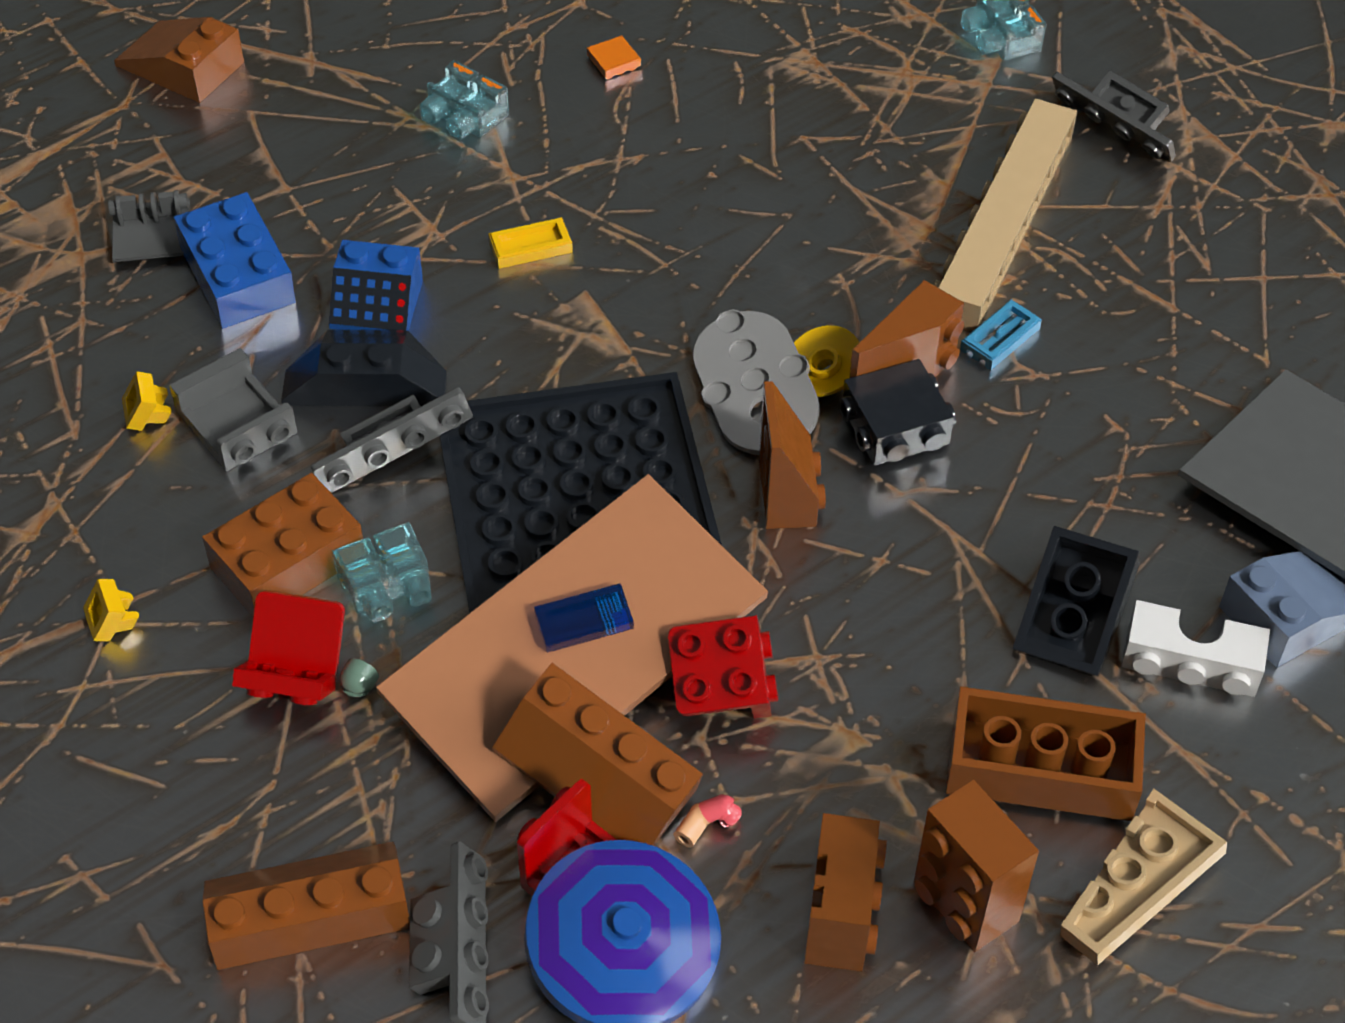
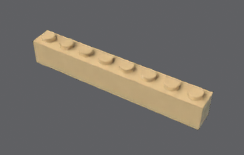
[934,98,1077,332]

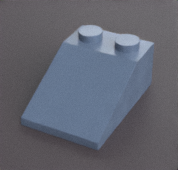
[1219,551,1345,668]

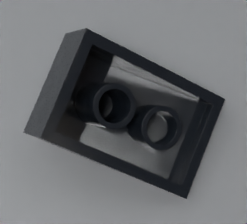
[1012,526,1140,677]

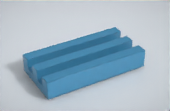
[960,299,1042,371]

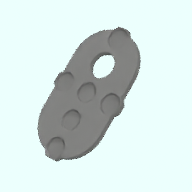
[693,309,819,455]

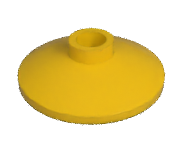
[794,325,859,397]

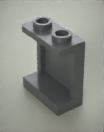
[169,348,297,472]

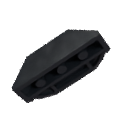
[281,330,447,406]

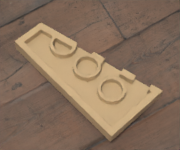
[1060,789,1227,965]

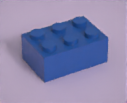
[174,192,296,329]

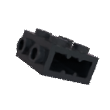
[839,359,956,466]

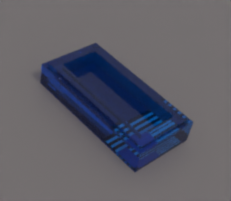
[534,583,634,653]

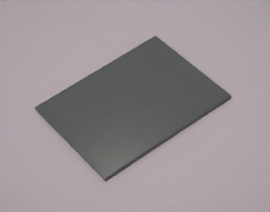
[1178,369,1345,579]

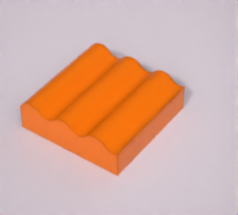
[587,35,641,80]

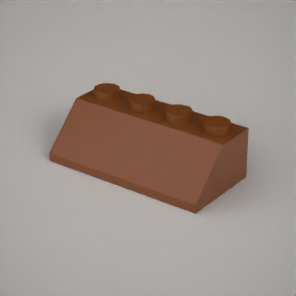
[492,663,703,846]
[203,841,410,970]

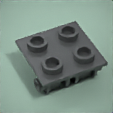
[108,190,190,262]

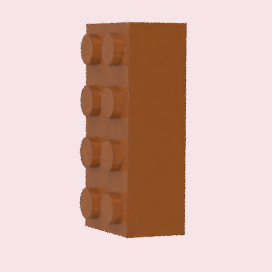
[946,686,1146,821]

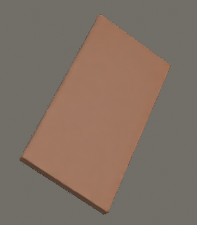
[376,474,768,822]

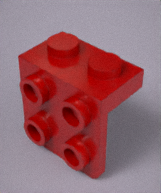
[232,590,345,705]
[668,615,779,719]
[517,779,617,896]

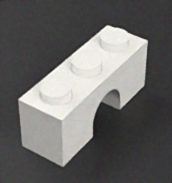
[1121,600,1270,697]

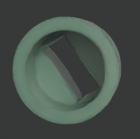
[340,658,379,698]

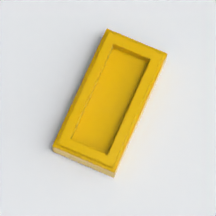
[488,217,573,269]

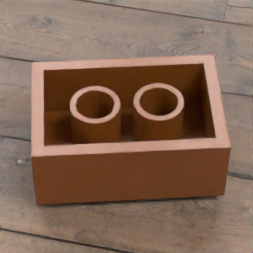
[202,472,366,617]
[914,779,1039,952]

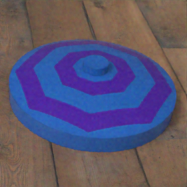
[524,840,721,1023]

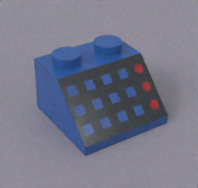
[329,240,423,331]

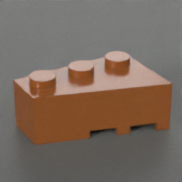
[804,813,887,972]

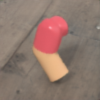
[673,794,742,848]

